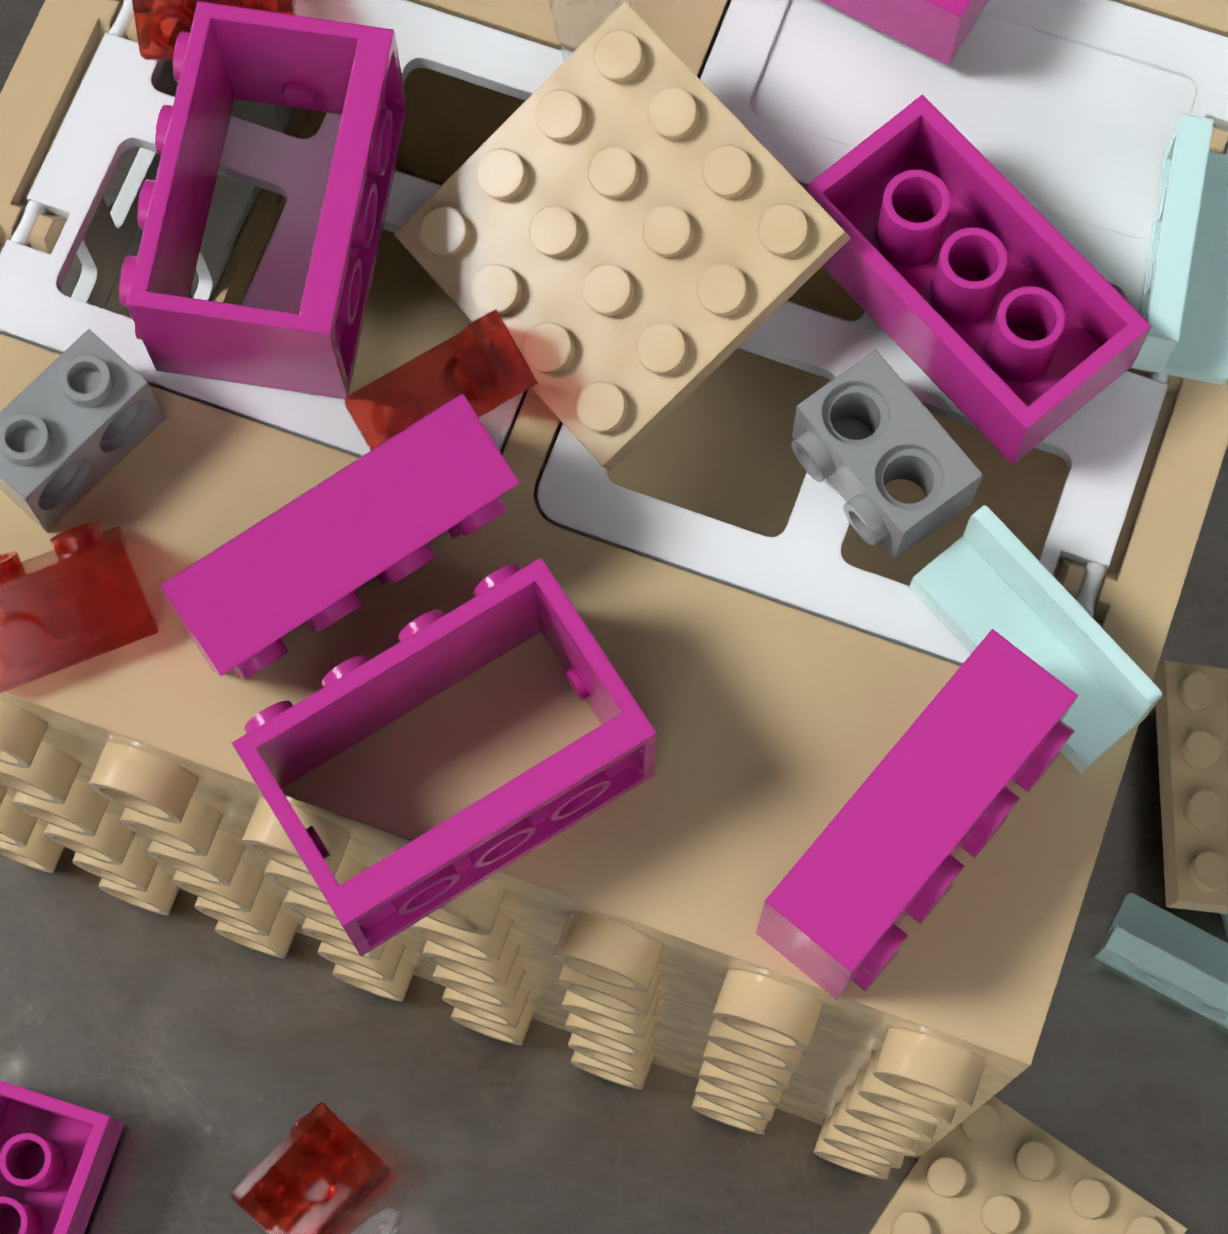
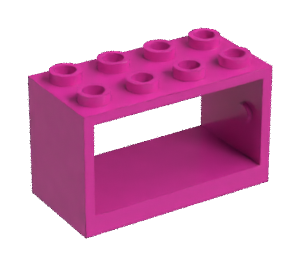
[119,1,408,400]
[232,558,657,957]

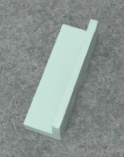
[1131,114,1228,385]
[909,505,1162,774]
[1094,893,1228,1029]

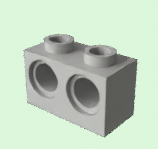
[0,329,165,533]
[791,349,983,560]

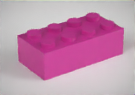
[804,94,1152,465]
[157,394,520,680]
[756,629,1079,1000]
[0,1081,124,1234]

